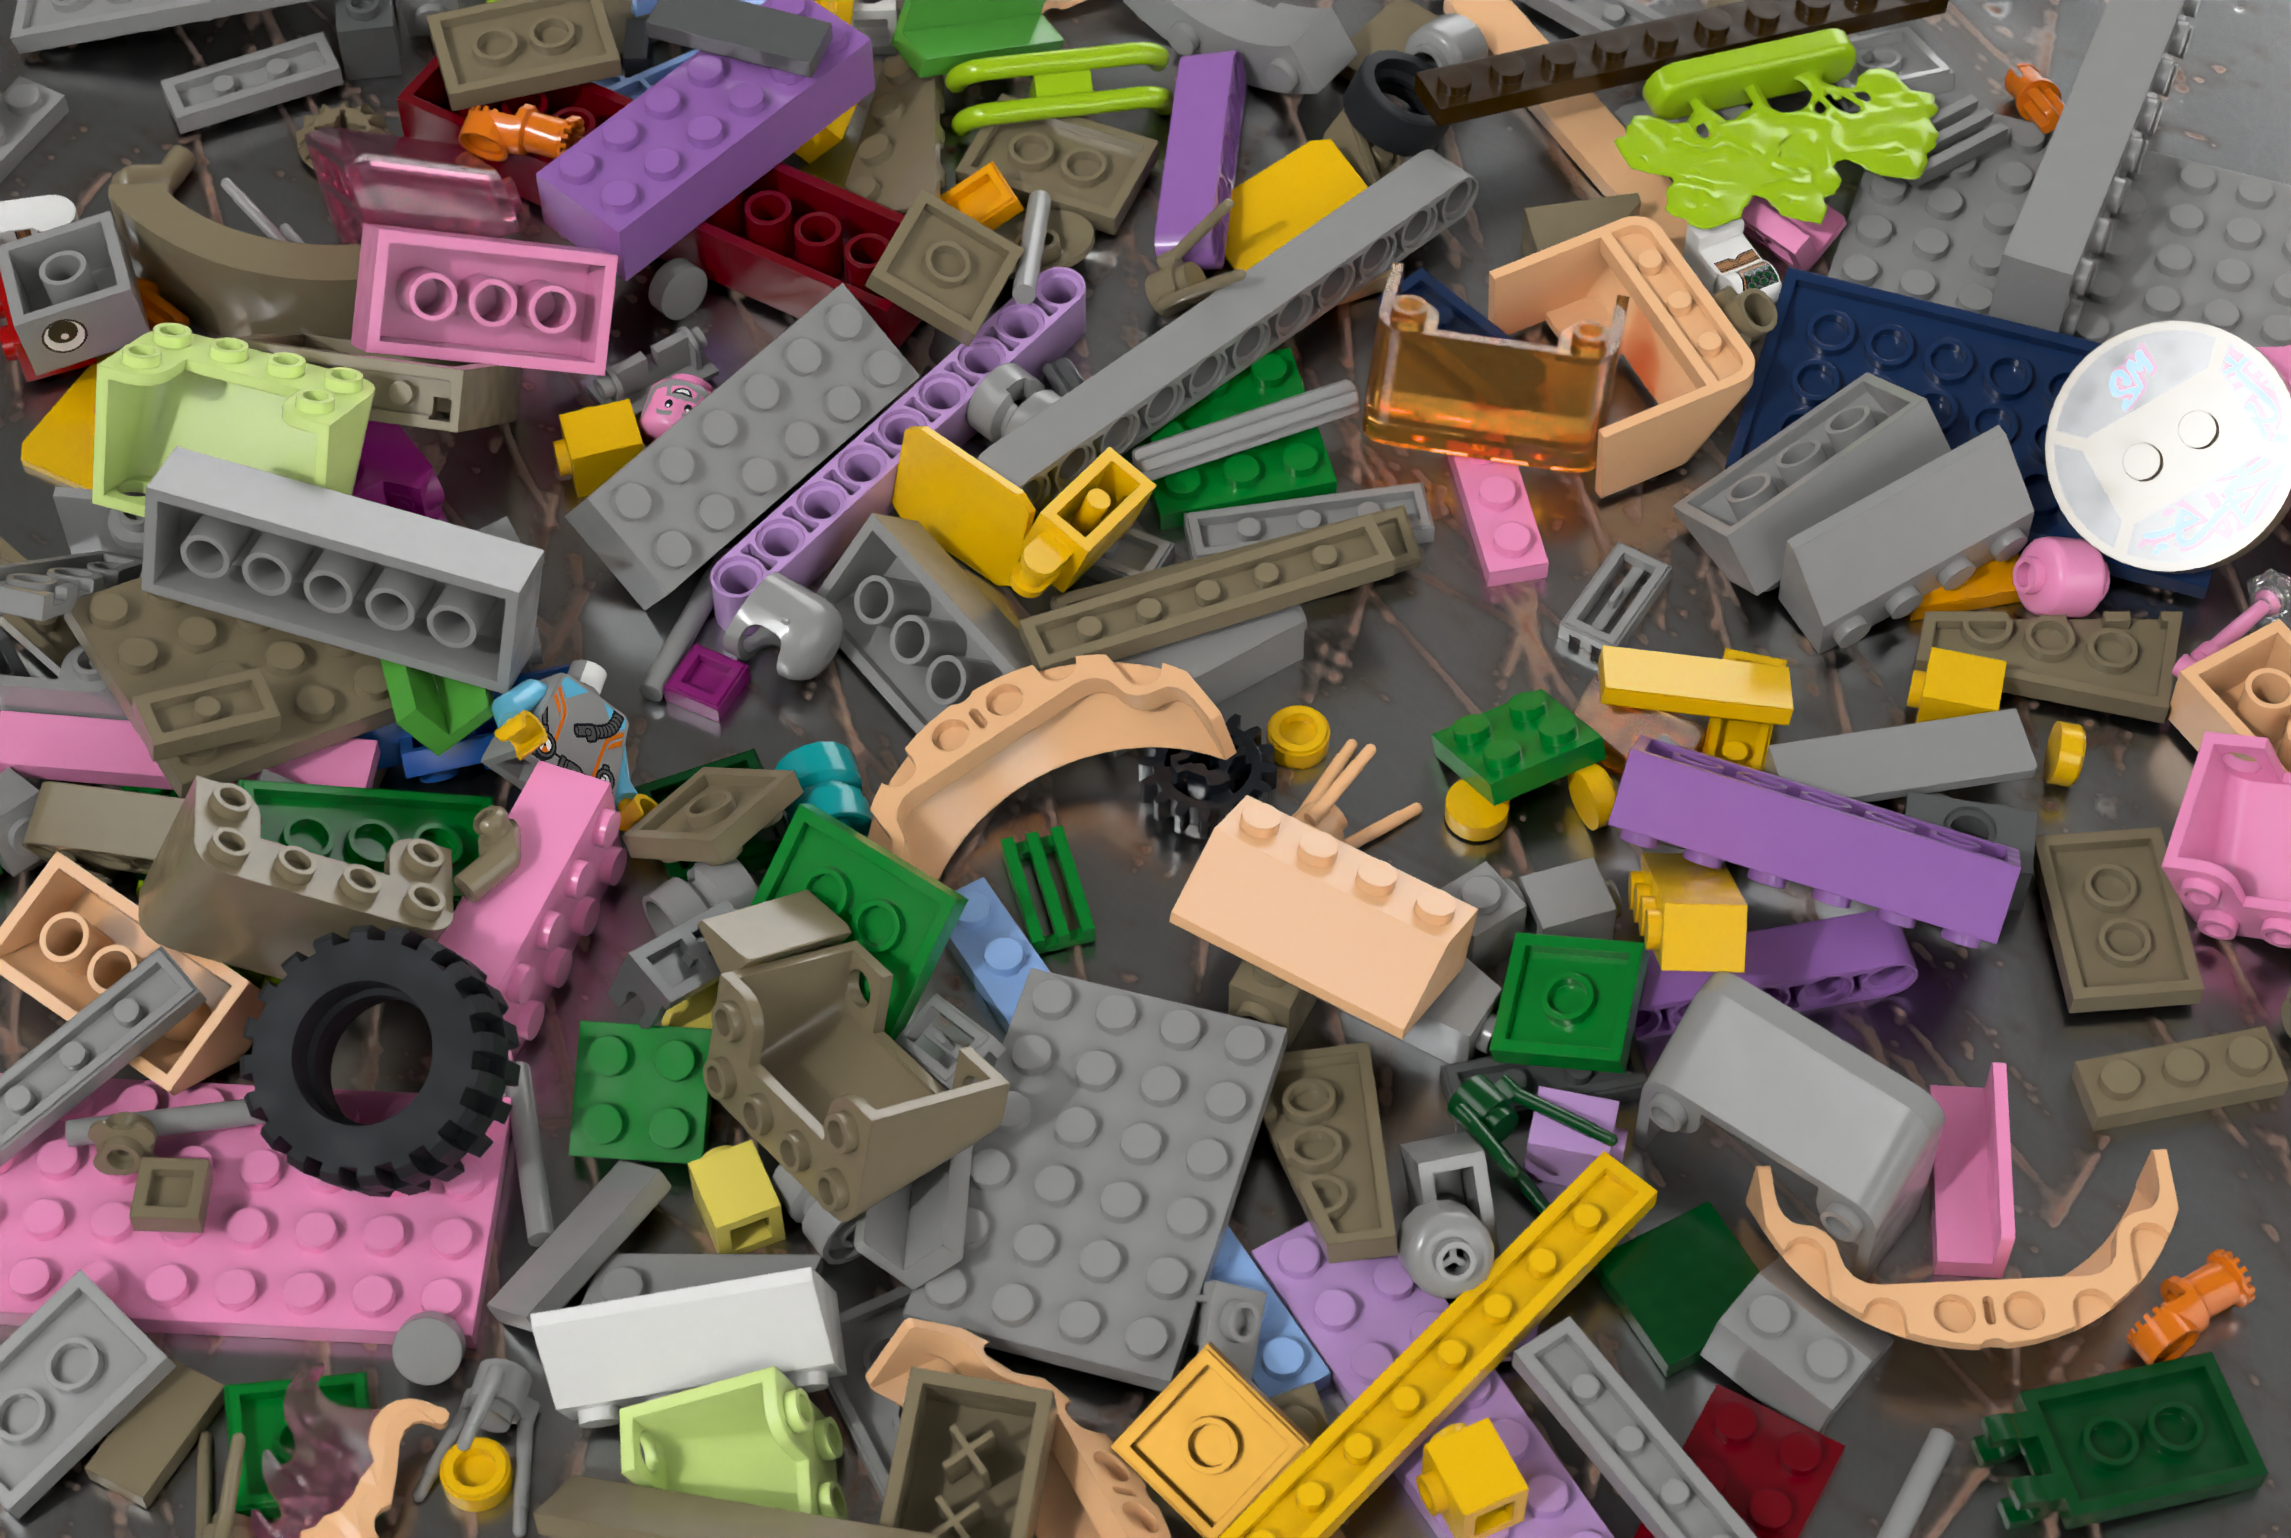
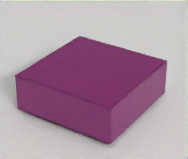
[663,643,751,723]

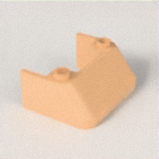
[1488,216,1755,499]

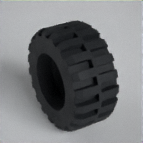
[240,925,520,1197]

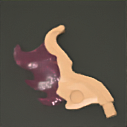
[251,1363,449,1538]

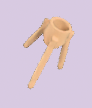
[1291,739,1423,849]

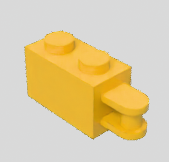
[1009,446,1157,598]

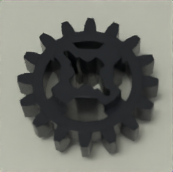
[1139,713,1277,839]

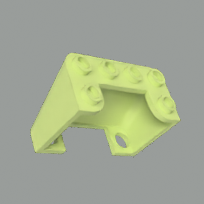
[92,323,375,518]
[619,1366,847,1520]

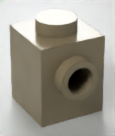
[1229,960,1316,1051]

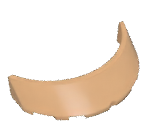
[868,654,1237,881]
[1746,1149,2179,1350]
[865,1318,1171,1538]

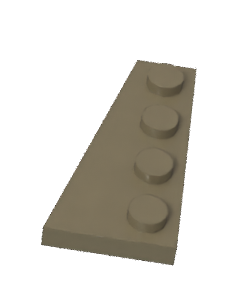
[1914,611,2183,724]
[1261,1042,1399,1264]

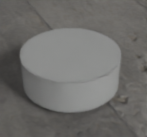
[649,258,708,320]
[392,1311,466,1385]

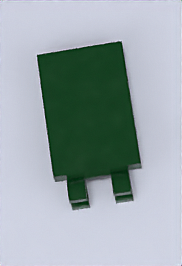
[1970,1351,2269,1531]

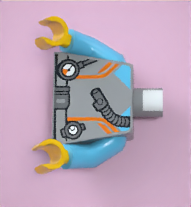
[481,660,658,832]

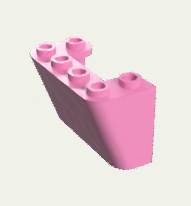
[2161,731,2291,948]

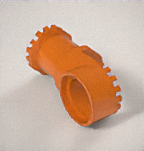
[458,104,585,161]
[2126,1248,2256,1365]

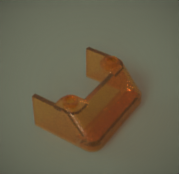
[1362,262,1630,473]

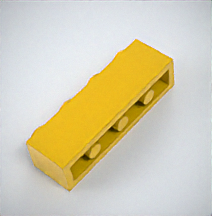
[1628,852,1748,973]

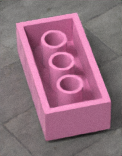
[351,223,618,376]
[437,760,627,1062]

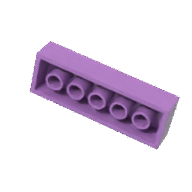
[536,0,875,281]
[1608,734,2021,948]

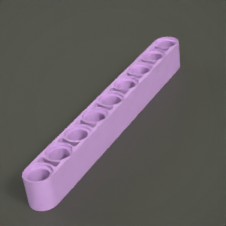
[710,267,1087,636]

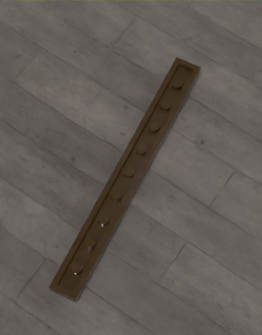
[1414,0,1949,127]

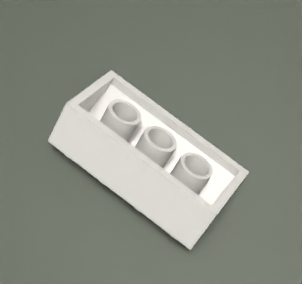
[530,1267,847,1428]

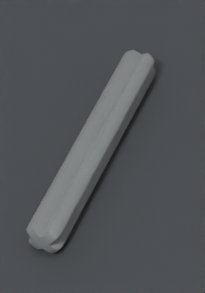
[1132,379,1360,481]

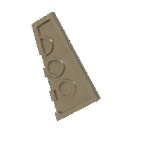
[844,54,945,215]

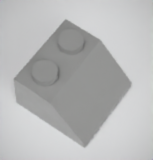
[1700,1256,1894,1433]

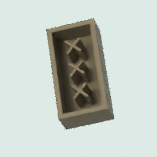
[879,1367,1058,1538]

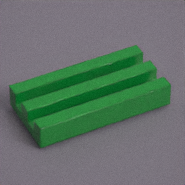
[1000,825,1096,954]

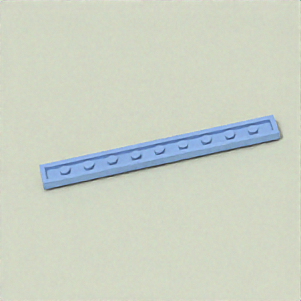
[946,877,1331,1398]

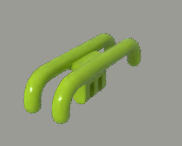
[945,42,1174,137]

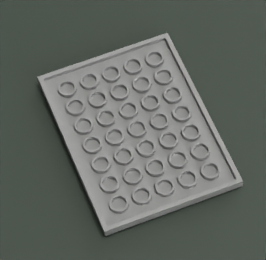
[1828,99,2291,347]

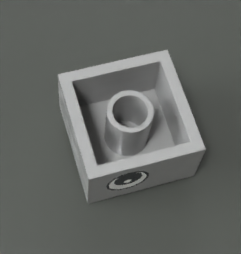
[0,210,150,376]

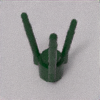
[1447,1074,1618,1213]

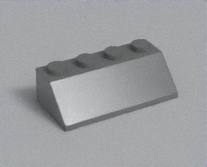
[1672,372,1951,596]
[1778,425,2034,655]
[816,513,1032,734]

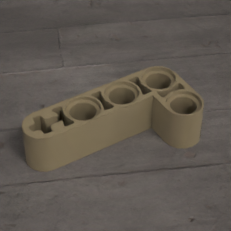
[22,781,263,885]

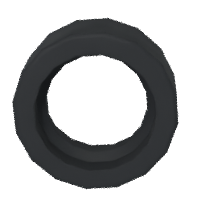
[1343,50,1450,157]

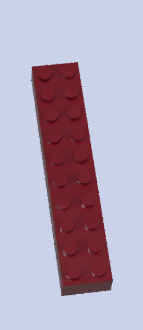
[396,56,922,349]

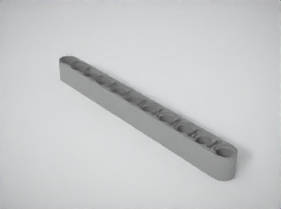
[977,149,1479,515]

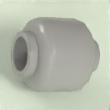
[1405,13,1488,68]
[1397,1200,1494,1298]

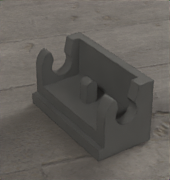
[607,899,736,1029]

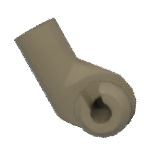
[111,145,197,195]
[454,806,521,903]

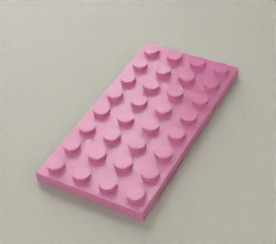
[0,1073,512,1349]

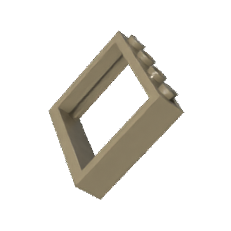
[229,331,523,433]

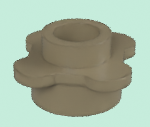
[88,1112,159,1175]

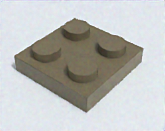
[865,189,1024,347]
[622,767,803,866]

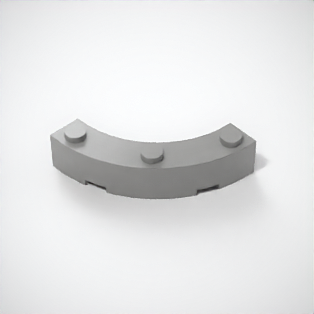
[1122,0,1358,94]

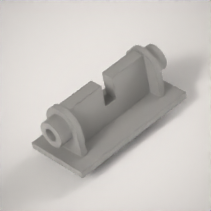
[586,326,719,418]
[1186,1279,1267,1381]

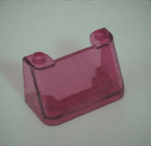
[305,126,522,244]

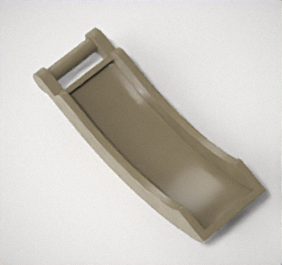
[108,183,361,339]

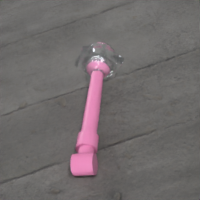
[2172,568,2291,678]

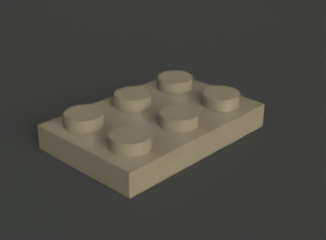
[427,0,622,111]
[955,94,1159,235]
[2033,827,2205,1013]

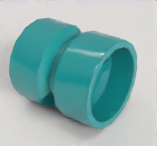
[775,741,873,838]

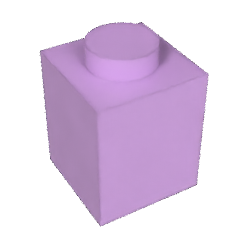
[1524,1086,1628,1186]

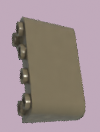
[138,776,454,979]
[703,941,1010,1222]

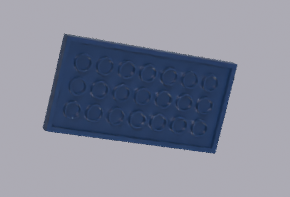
[1725,267,2213,599]

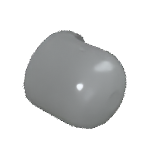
[722,572,843,681]

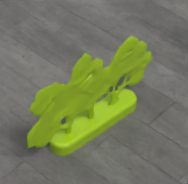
[1614,28,1940,229]

